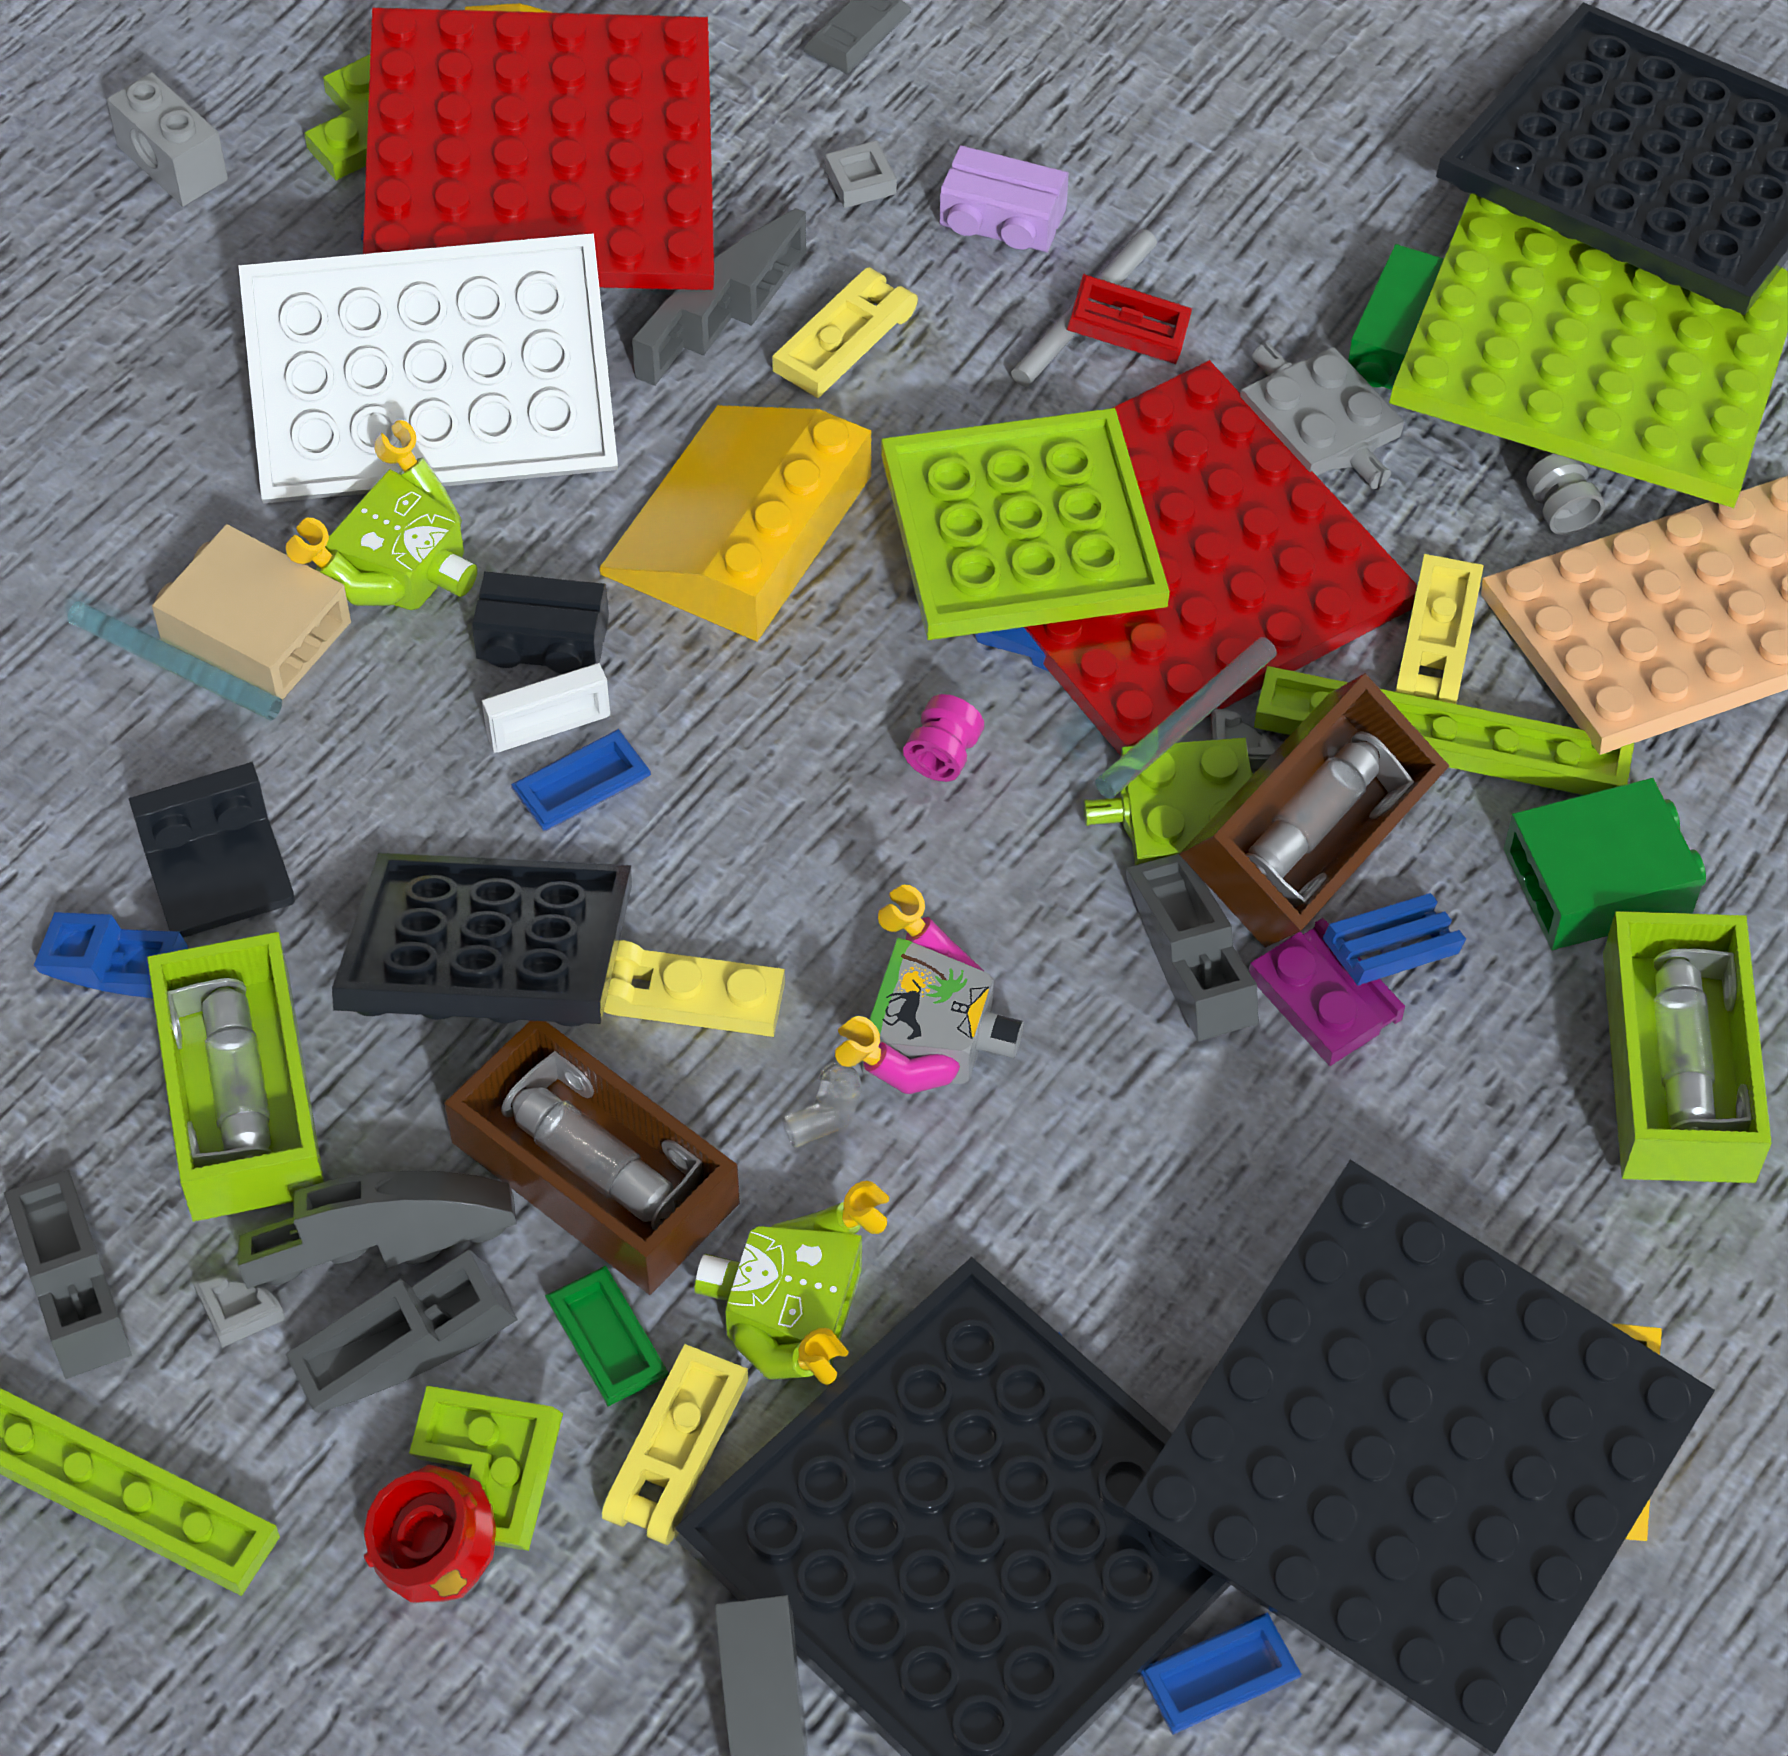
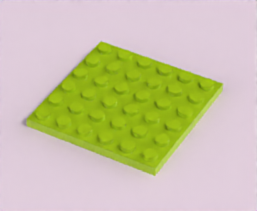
[1389,194,1788,508]

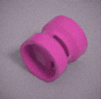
[903,694,984,782]

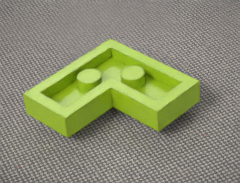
[304,54,370,181]
[409,1386,563,1551]

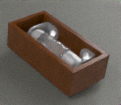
[1179,673,1449,948]
[444,1021,740,1295]

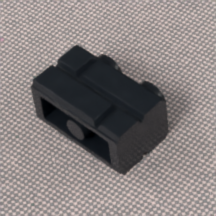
[472,571,609,674]

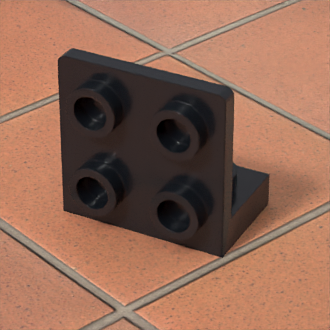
[128,762,295,938]

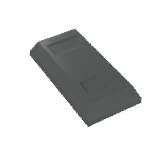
[804,0,911,74]

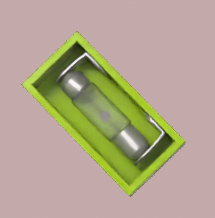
[1603,911,1772,1183]
[147,932,324,1222]

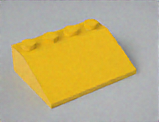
[600,405,871,642]

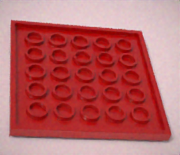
[363,8,714,290]
[1024,360,1418,756]

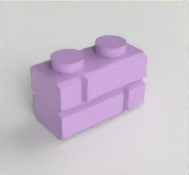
[940,145,1069,253]

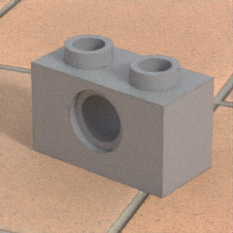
[107,72,228,207]

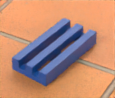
[1322,893,1466,986]

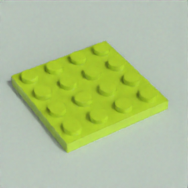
[881,408,1170,640]

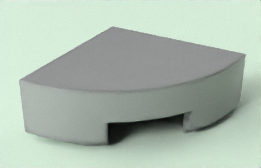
[1210,709,1275,769]
[193,1276,286,1348]

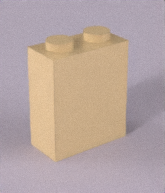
[152,524,351,705]

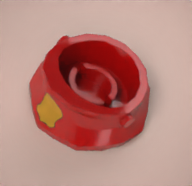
[364,1464,496,1603]

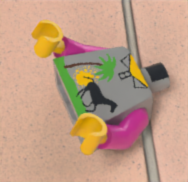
[835,885,1024,1094]

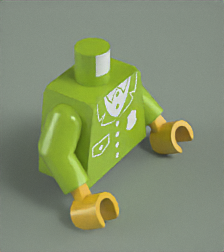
[286,420,478,611]
[694,1181,890,1385]

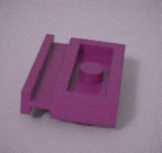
[1249,917,1405,1066]

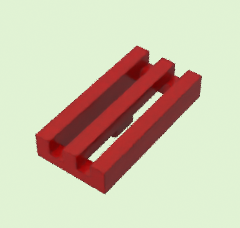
[1067,274,1193,364]

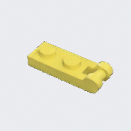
[772,267,918,398]
[1396,554,1484,704]
[604,940,785,1037]
[602,1344,748,1545]

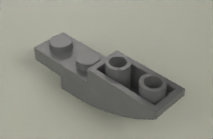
[237,1171,517,1289]

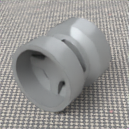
[1526,454,1605,535]

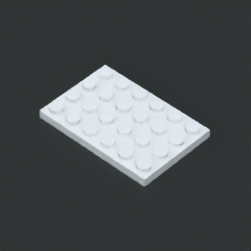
[238,233,618,503]

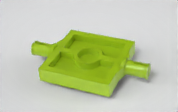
[1083,737,1253,866]

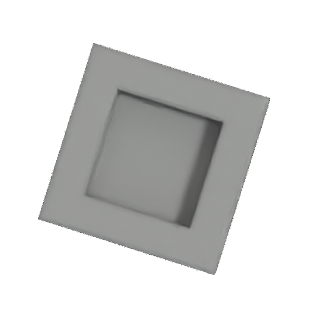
[825,140,897,208]

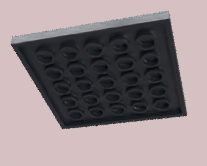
[1436,2,1788,315]
[1122,1159,1715,1756]
[674,1256,1231,1756]

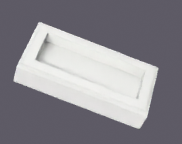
[482,663,610,753]

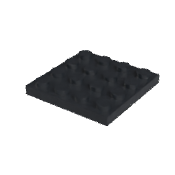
[332,853,632,1027]

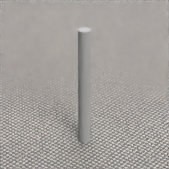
[1011,229,1157,387]

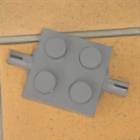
[1240,342,1404,489]

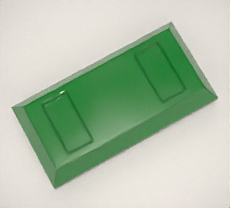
[545,1265,669,1406]

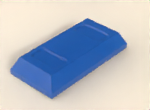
[511,729,651,831]
[1141,1612,1302,1735]

